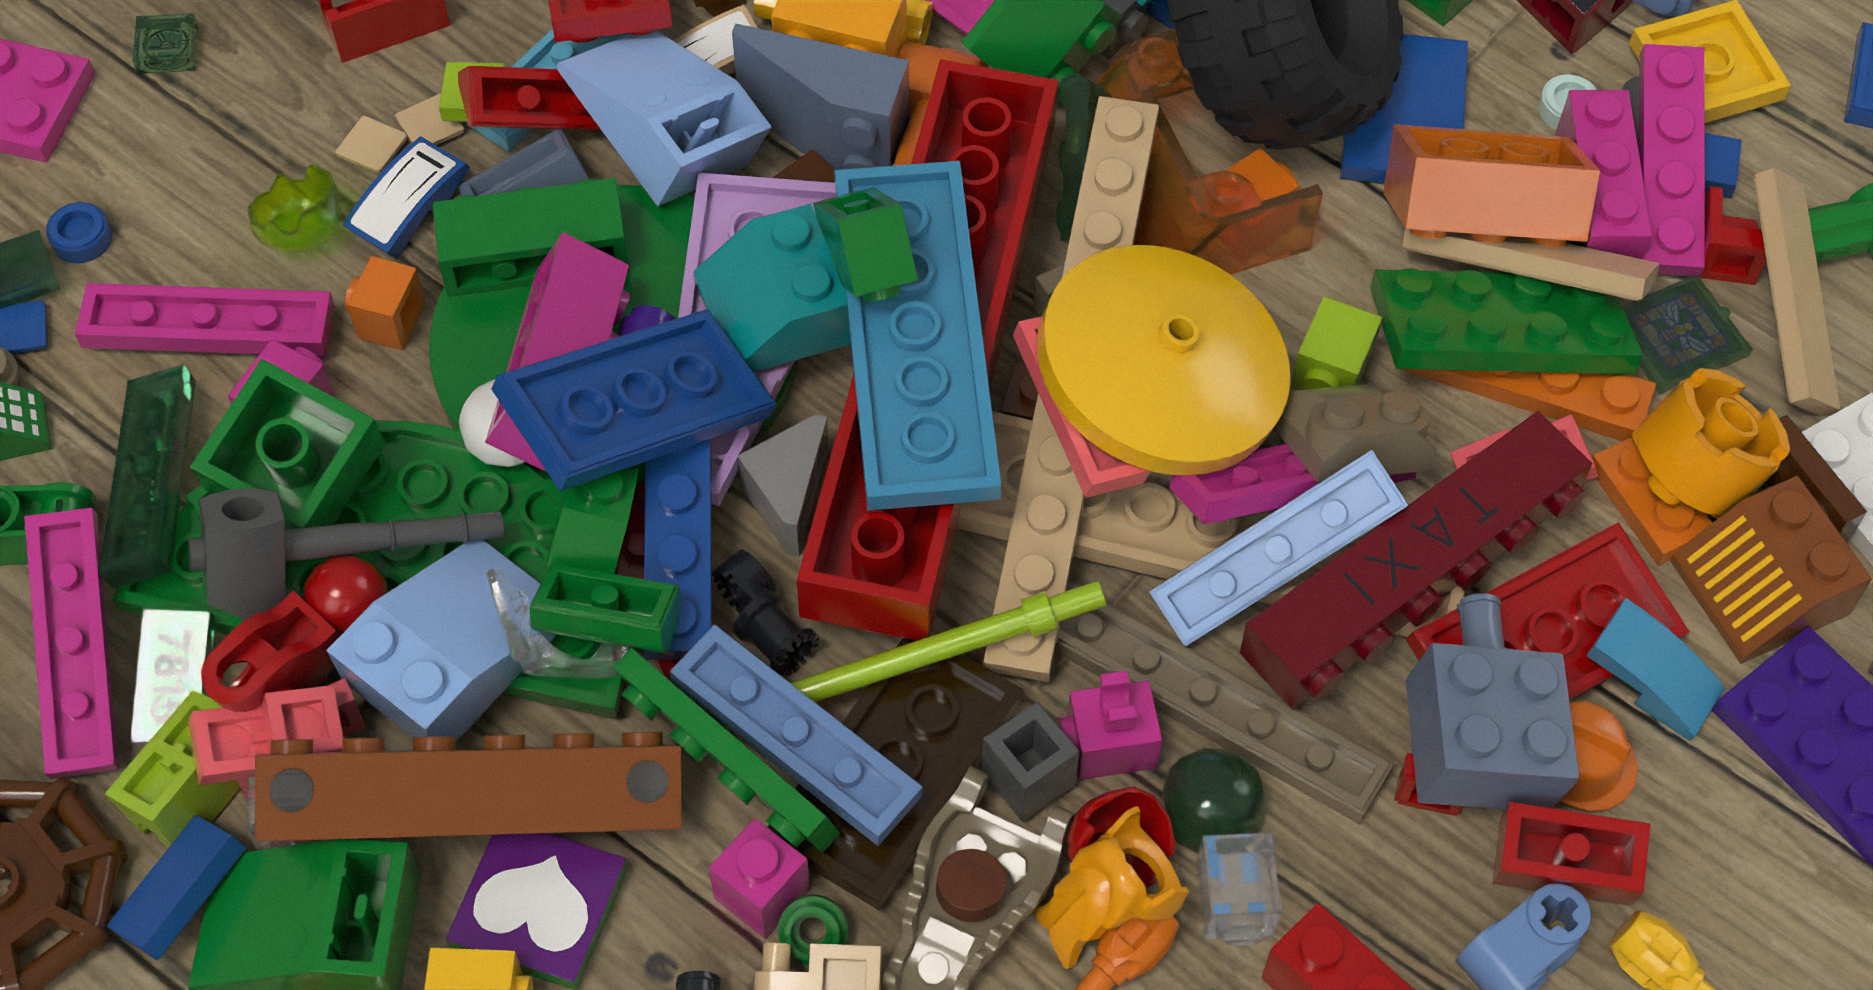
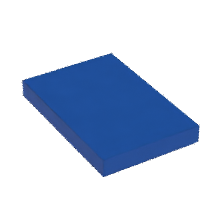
[1340,34,1468,183]

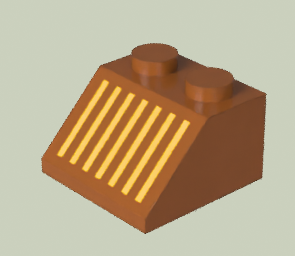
[1670,475,1872,664]

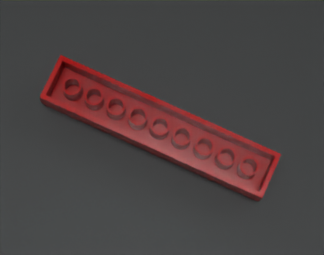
[796,59,1059,641]

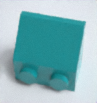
[693,203,851,372]

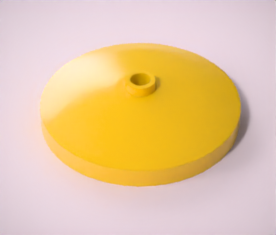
[1037,245,1290,475]

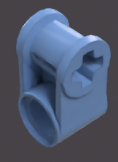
[1456,883,1591,990]

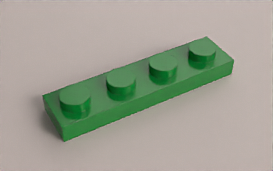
[613,648,840,854]

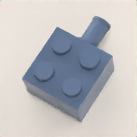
[1405,593,1580,809]

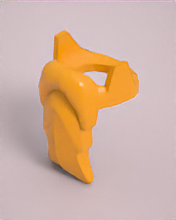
[1034,806,1189,969]

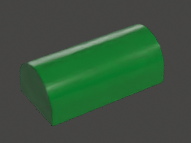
[529,563,680,654]

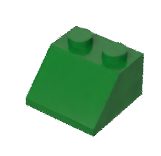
[961,0,1124,101]

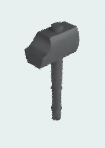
[188,488,504,621]

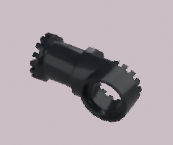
[712,549,820,677]

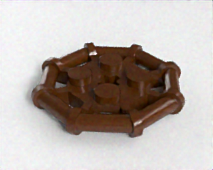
[0,777,128,990]

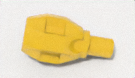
[1609,910,1717,990]

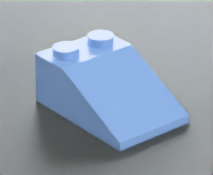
[326,539,556,742]

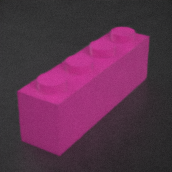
[485,232,630,472]

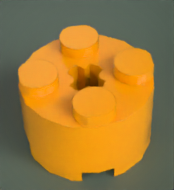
[1632,368,1790,519]

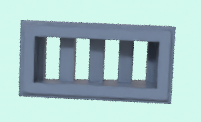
[459,129,590,196]

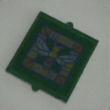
[1622,276,1753,395]

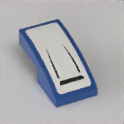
[342,136,470,260]

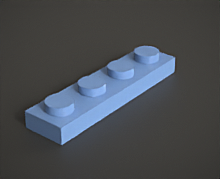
[670,624,923,846]

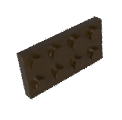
[767,638,1024,911]

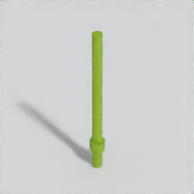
[723,581,1107,731]

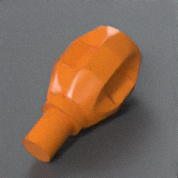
[1074,916,1180,990]

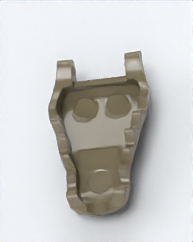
[882,765,1076,990]

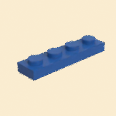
[644,439,712,660]

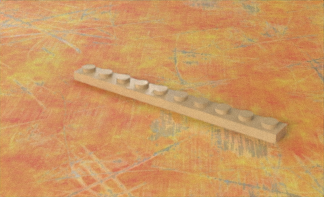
[983,96,1159,682]

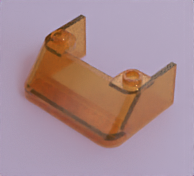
[1065,28,1323,275]

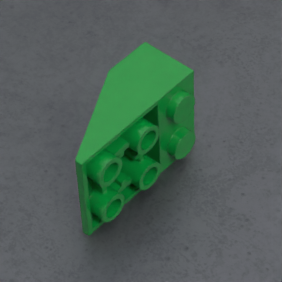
[188,839,421,990]

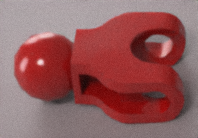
[201,556,388,712]

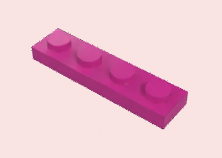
[1639,44,1705,277]
[75,283,335,356]
[1169,444,1417,524]
[24,508,119,779]

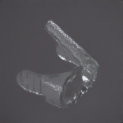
[486,568,629,679]

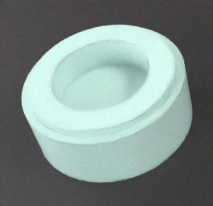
[1538,74,1597,130]

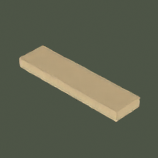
[1754,167,1841,416]
[1402,229,1660,301]

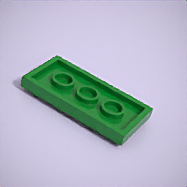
[1370,268,1643,374]

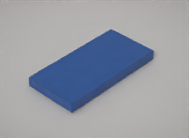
[491,309,777,491]

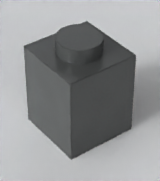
[981,702,1079,822]

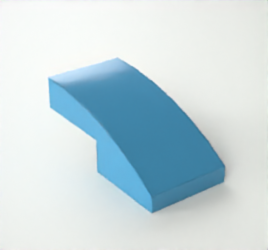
[1586,598,1725,741]

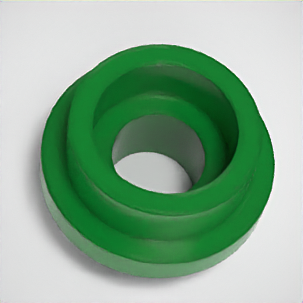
[778,894,848,965]

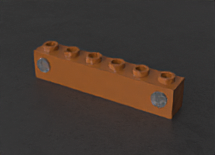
[255,732,682,841]

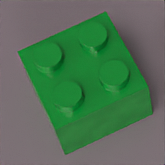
[190,358,386,530]

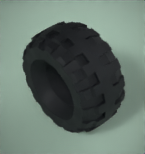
[1168,0,1403,150]

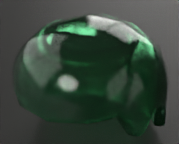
[1163,748,1265,856]

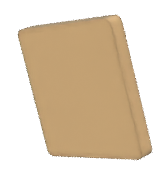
[395,94,465,145]
[335,115,407,174]

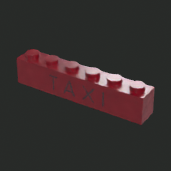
[1239,411,1593,710]

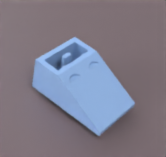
[556,30,772,207]

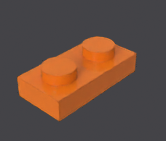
[1592,437,1712,566]

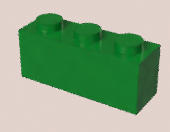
[433,178,630,297]

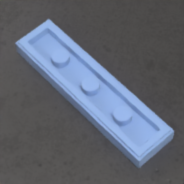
[1150,449,1408,646]

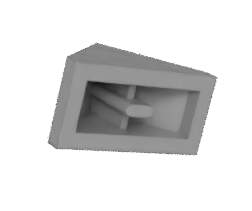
[737,414,829,556]

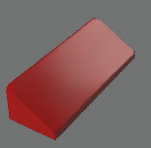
[458,66,602,131]

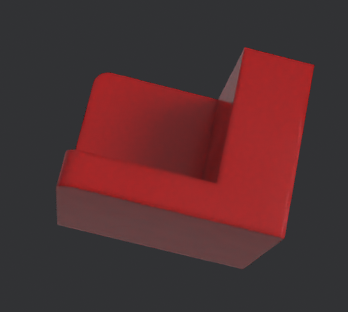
[1694,186,1767,285]

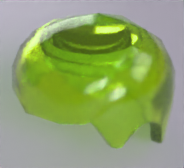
[247,165,341,252]

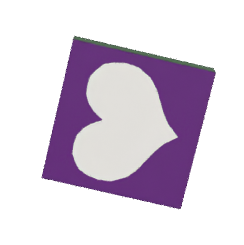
[445,833,628,990]

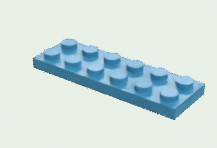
[834,161,1002,510]

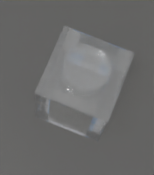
[1197,833,1281,946]

